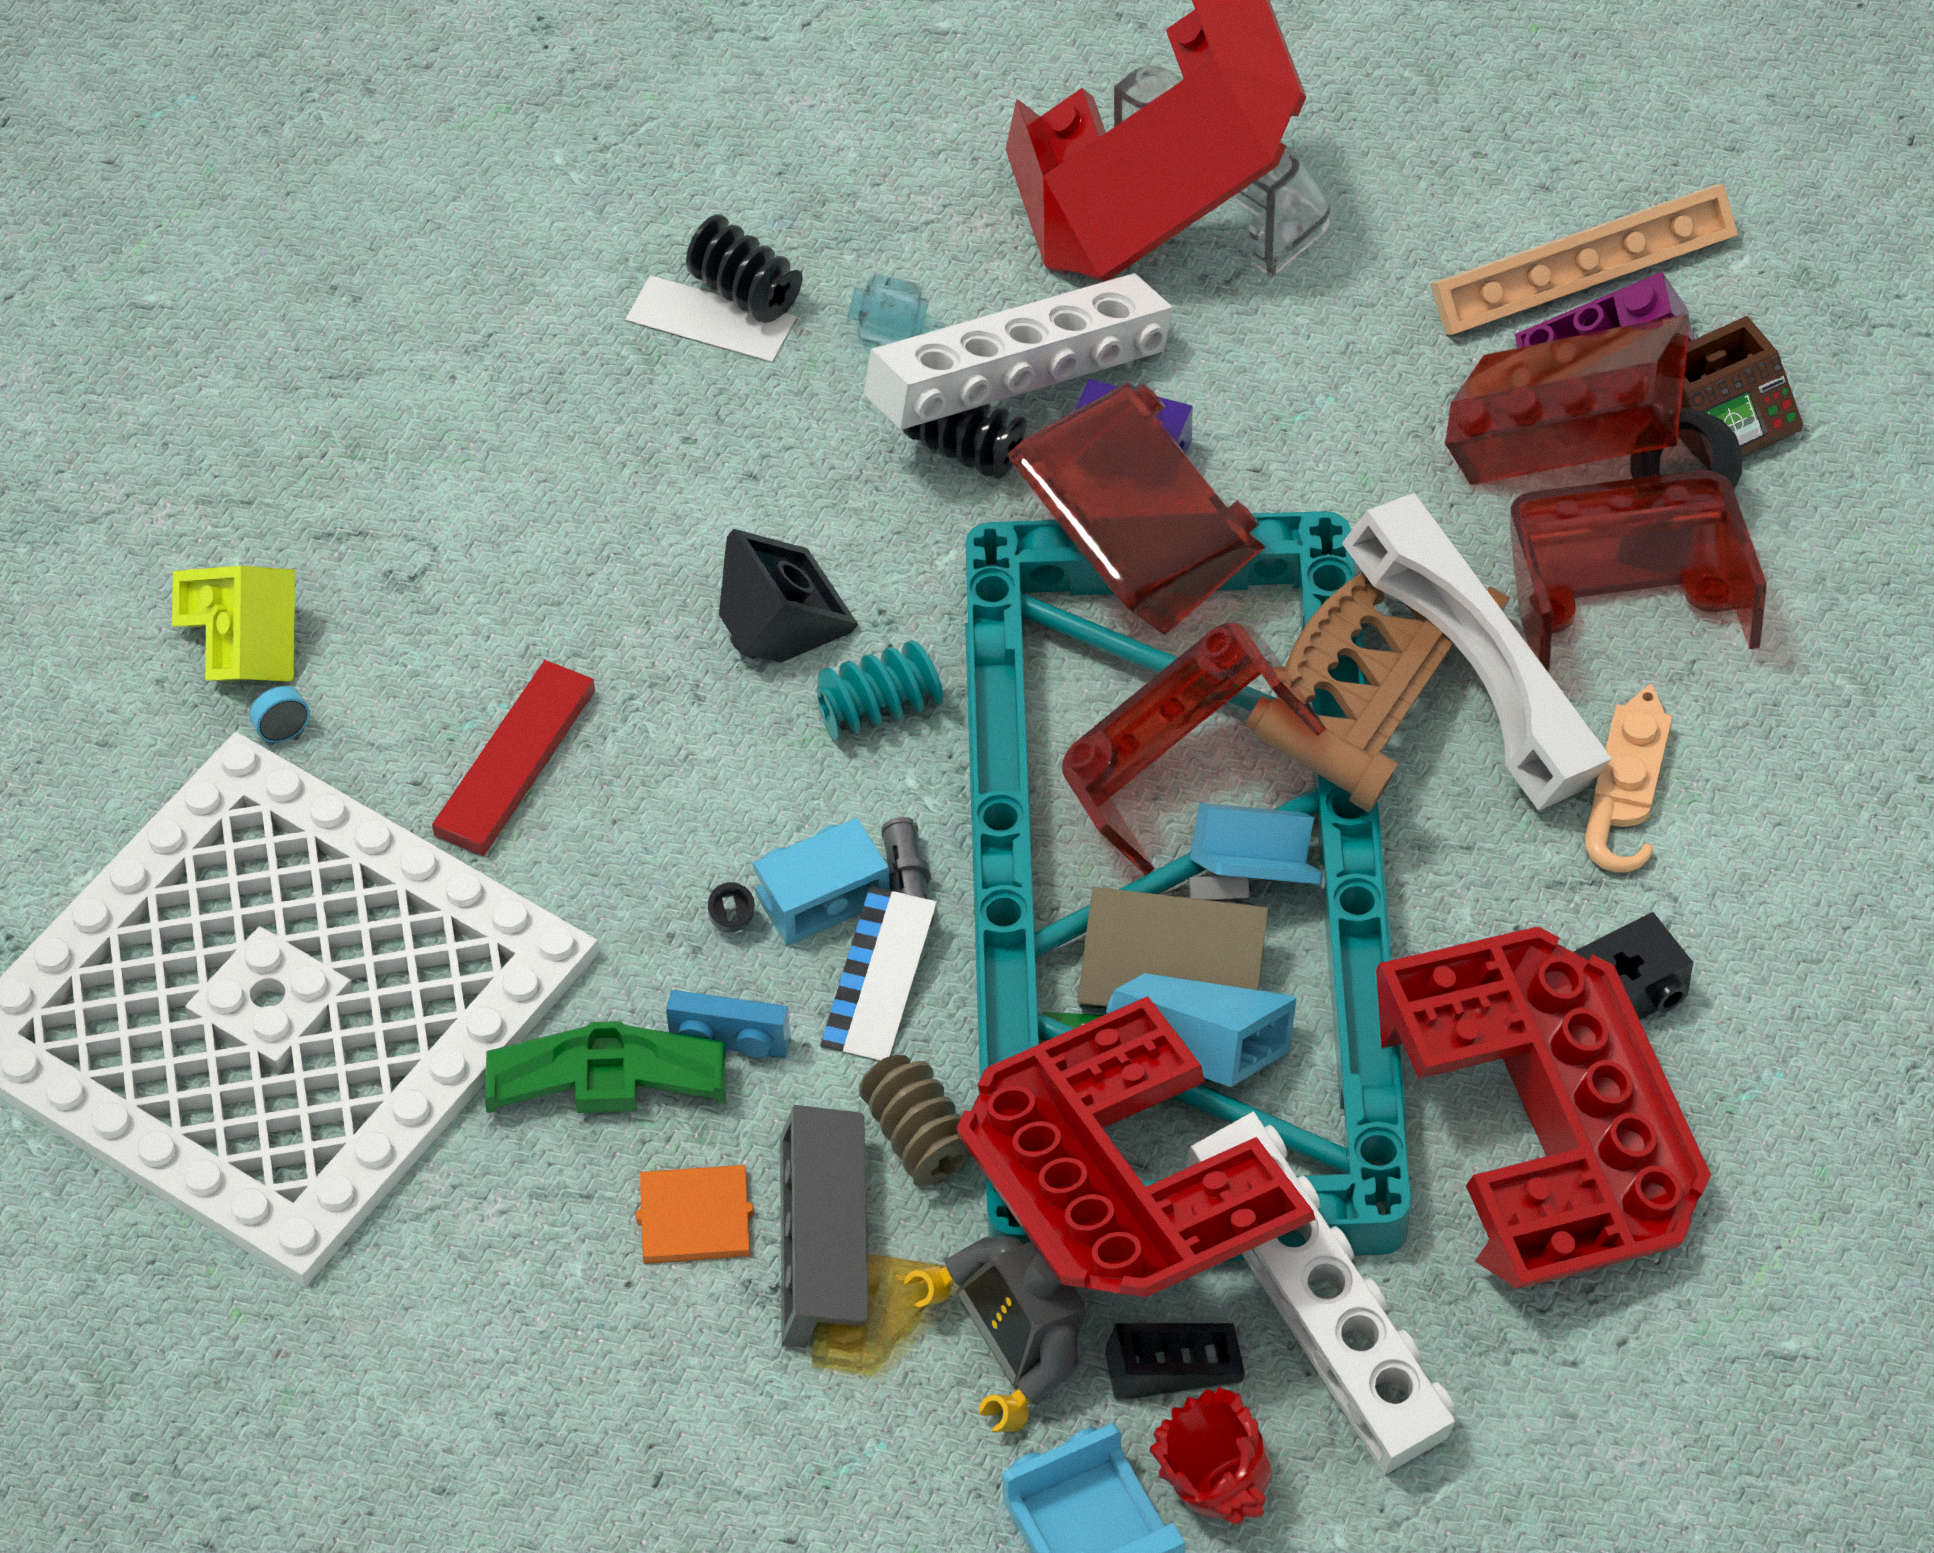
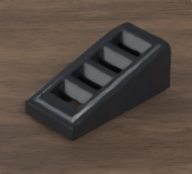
[1105,1323,1245,1398]

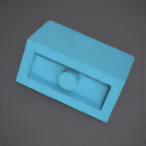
[1190,802,1323,884]

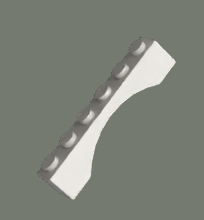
[1342,493,1612,811]

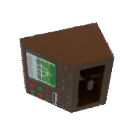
[1650,316,1803,472]

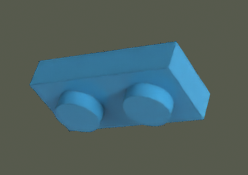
[666,990,791,1058]

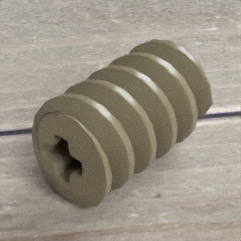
[859,1055,972,1187]

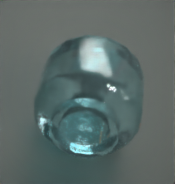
[848,274,929,346]

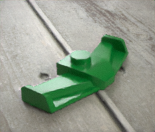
[485,1021,726,1113]

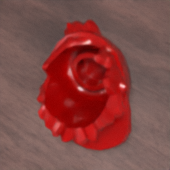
[1150,1387,1273,1524]

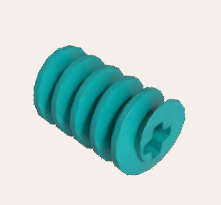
[817,640,943,741]

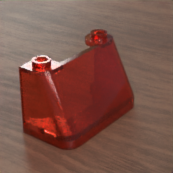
[1007,382,1265,635]

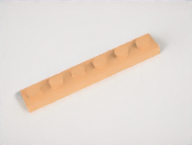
[1430,184,1738,335]

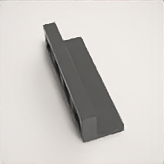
[780,1105,868,1348]

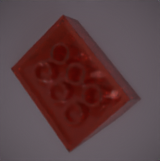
[1445,314,1690,485]

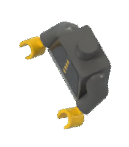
[904,1236,1086,1432]

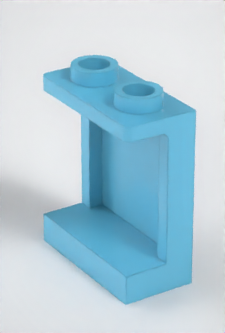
[1002,1423,1185,1553]

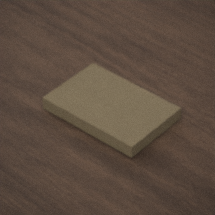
[1077,887,1269,1009]

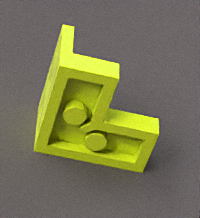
[172,566,295,682]

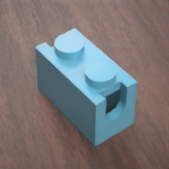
[753,817,890,946]

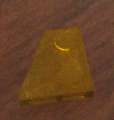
[811,1254,946,1376]

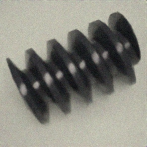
[686,214,803,323]
[903,404,1027,479]

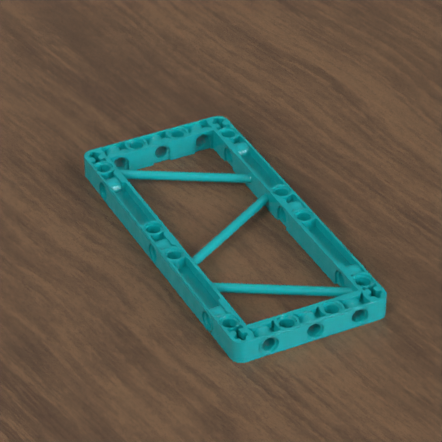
[965,511,1411,1261]

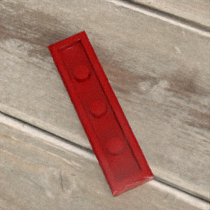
[432,660,595,856]

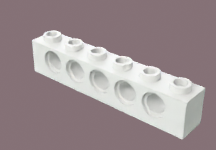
[864,273,1173,430]
[1186,1111,1455,1476]

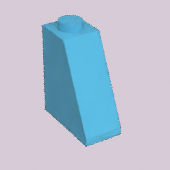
[1106,973,1297,1087]

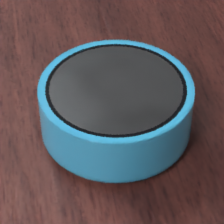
[249,686,310,743]

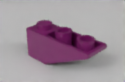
[1514,272,1694,379]

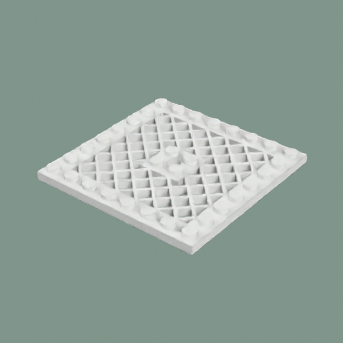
[0,731,600,1288]

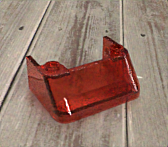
[1510,470,1767,673]
[1062,623,1327,875]

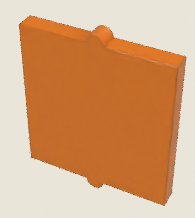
[635,1165,754,1264]

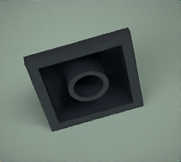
[719,529,859,663]

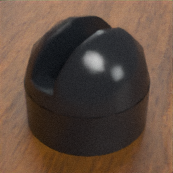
[708,882,755,932]

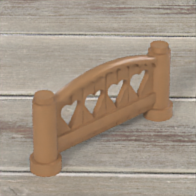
[1245,572,1510,813]

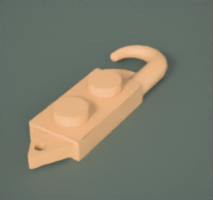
[1584,684,1673,873]

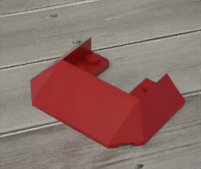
[1005,0,1306,282]
[1376,926,1711,1289]
[956,996,1315,1297]

